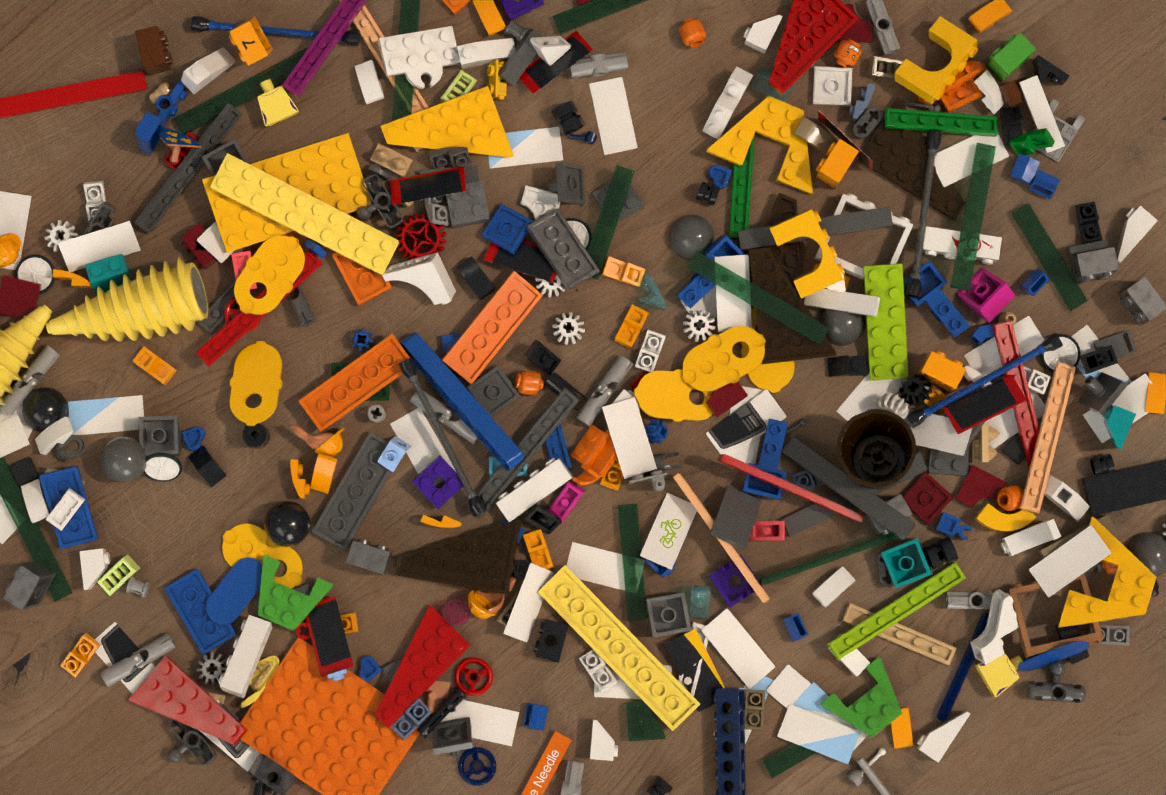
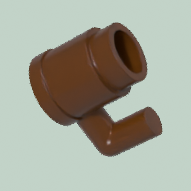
[999,77,1027,108]

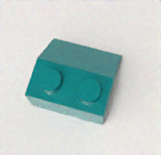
[85,254,133,296]
[1102,404,1136,450]
[881,538,933,588]

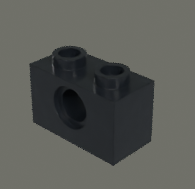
[534,619,569,663]
[247,753,296,795]

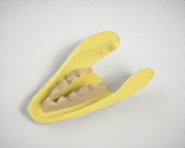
[240,656,280,709]

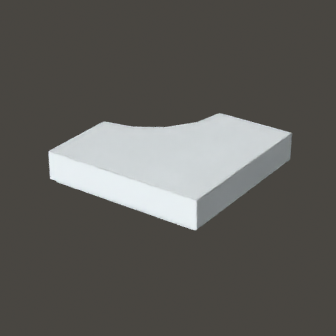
[521,186,561,221]

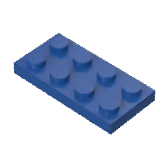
[39,465,99,549]
[164,568,237,655]

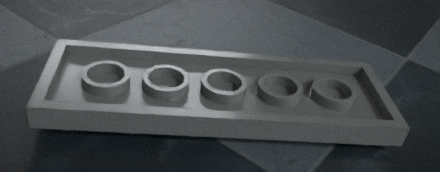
[312,432,392,551]

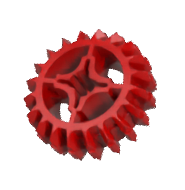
[395,213,447,260]

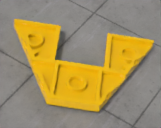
[706,96,813,195]
[1058,517,1156,628]

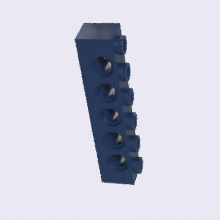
[714,688,747,795]

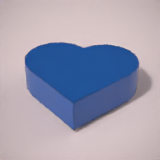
[708,165,732,190]
[303,239,327,259]
[181,426,206,451]
[359,656,383,681]

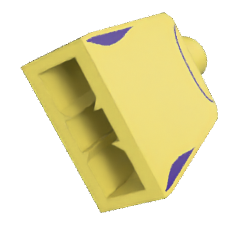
[257,79,300,128]
[974,654,1023,697]

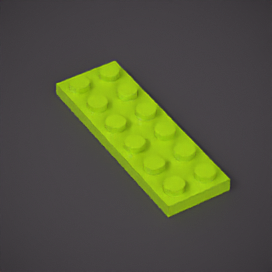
[863,263,908,381]

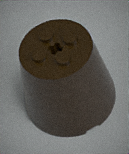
[837,409,916,489]

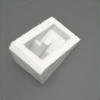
[530,36,571,66]

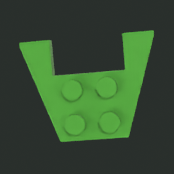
[258,555,334,631]
[820,657,902,738]

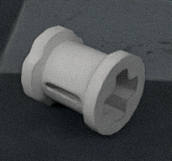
[368,405,386,423]
[126,576,150,598]

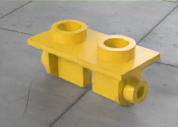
[487,60,507,101]

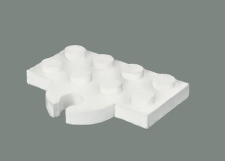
[378,26,461,89]

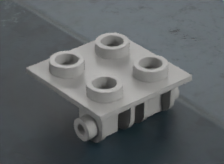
[628,470,667,492]

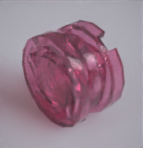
[443,599,470,626]

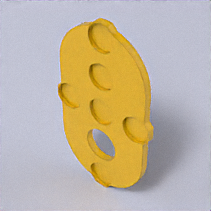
[234,236,305,315]
[741,307,795,393]
[682,326,766,392]
[230,341,283,426]
[634,369,713,422]
[222,524,303,589]

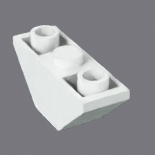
[1044,474,1090,522]

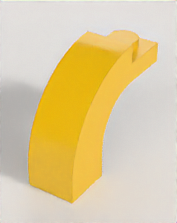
[974,503,1037,532]

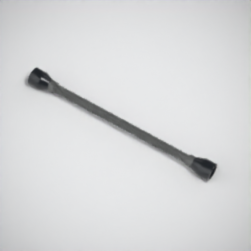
[905,131,942,298]
[398,357,487,516]

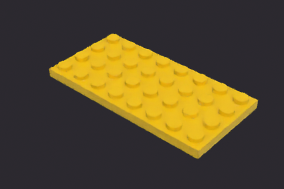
[202,133,372,253]

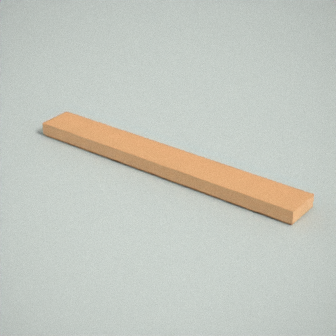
[339,0,429,114]
[1019,362,1076,514]
[673,473,770,604]

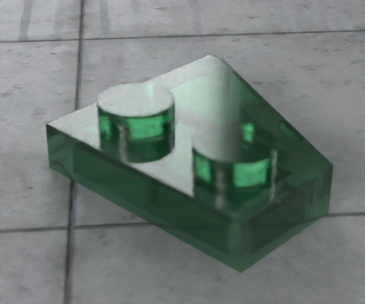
[626,701,666,742]

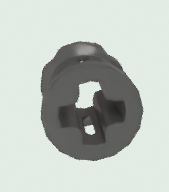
[505,19,529,43]

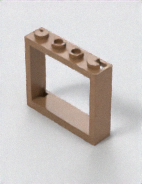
[1008,572,1103,660]

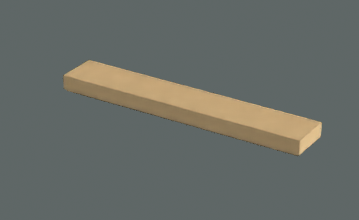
[842,603,957,666]

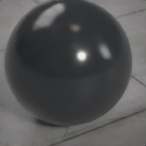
[22,387,68,433]
[264,501,310,547]

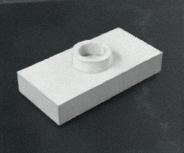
[46,488,85,531]

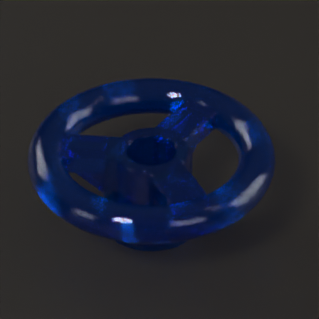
[458,747,497,786]

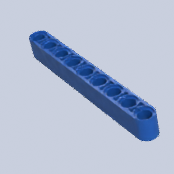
[400,332,524,471]

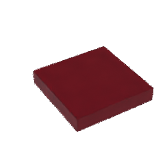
[0,275,42,319]
[902,471,954,526]

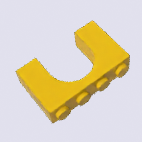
[895,16,978,105]
[770,208,845,299]

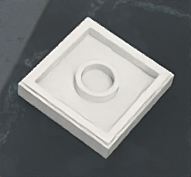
[812,66,852,107]

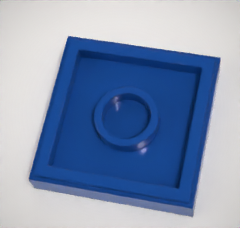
[481,204,533,255]

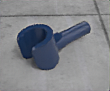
[569,131,597,145]

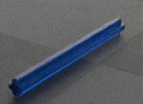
[936,614,988,722]

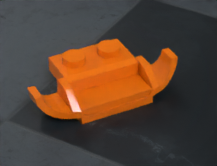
[918,60,988,113]
[570,424,617,485]

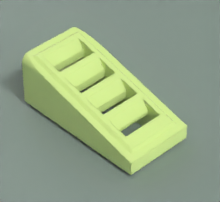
[439,70,477,104]
[97,555,140,596]

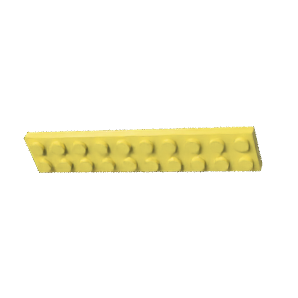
[210,153,399,275]
[538,565,700,731]

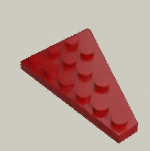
[768,0,859,95]

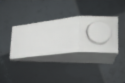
[457,38,516,69]
[181,47,236,94]
[1116,205,1158,264]
[917,711,970,763]

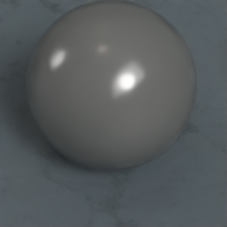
[669,215,715,260]
[819,309,865,346]
[101,436,147,483]
[1127,532,1166,577]

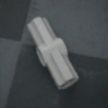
[865,0,900,55]
[570,52,628,78]
[945,592,993,609]
[561,760,584,795]

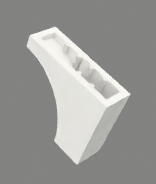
[382,252,456,305]
[1000,519,1061,556]

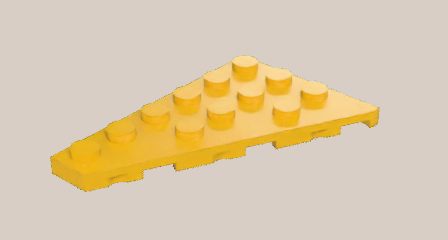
[381,86,514,157]

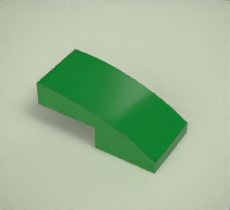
[1009,128,1055,156]

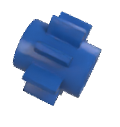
[350,328,374,352]
[645,420,668,443]

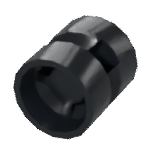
[551,101,585,136]
[242,423,270,449]
[923,537,958,570]

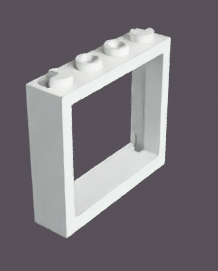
[814,193,913,280]

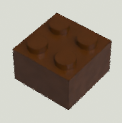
[135,26,173,76]

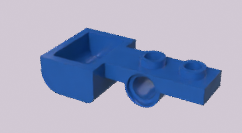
[136,80,188,156]
[677,234,750,309]
[903,260,970,338]
[742,418,788,500]

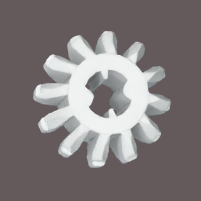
[45,220,78,252]
[535,275,565,298]
[683,309,715,342]
[552,312,585,345]
[875,392,909,419]

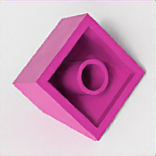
[956,267,1015,323]

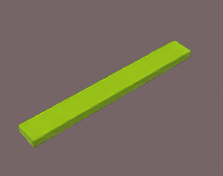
[827,562,966,660]

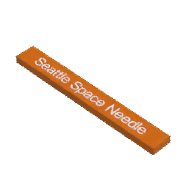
[521,731,572,795]

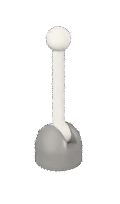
[847,748,886,787]

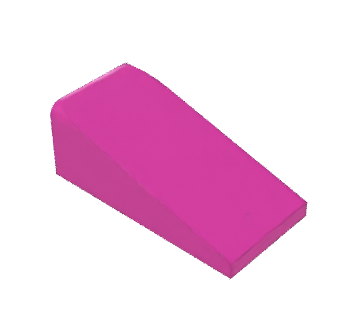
[550,480,586,523]

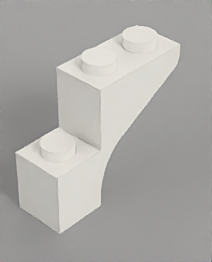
[702,66,753,140]
[970,589,1019,665]

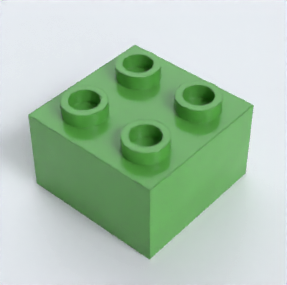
[987,32,1036,82]

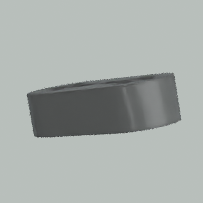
[852,107,883,139]
[876,551,894,587]

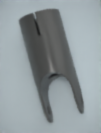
[287,286,316,327]
[639,452,682,475]

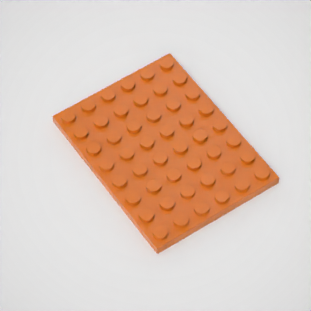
[240,637,425,795]

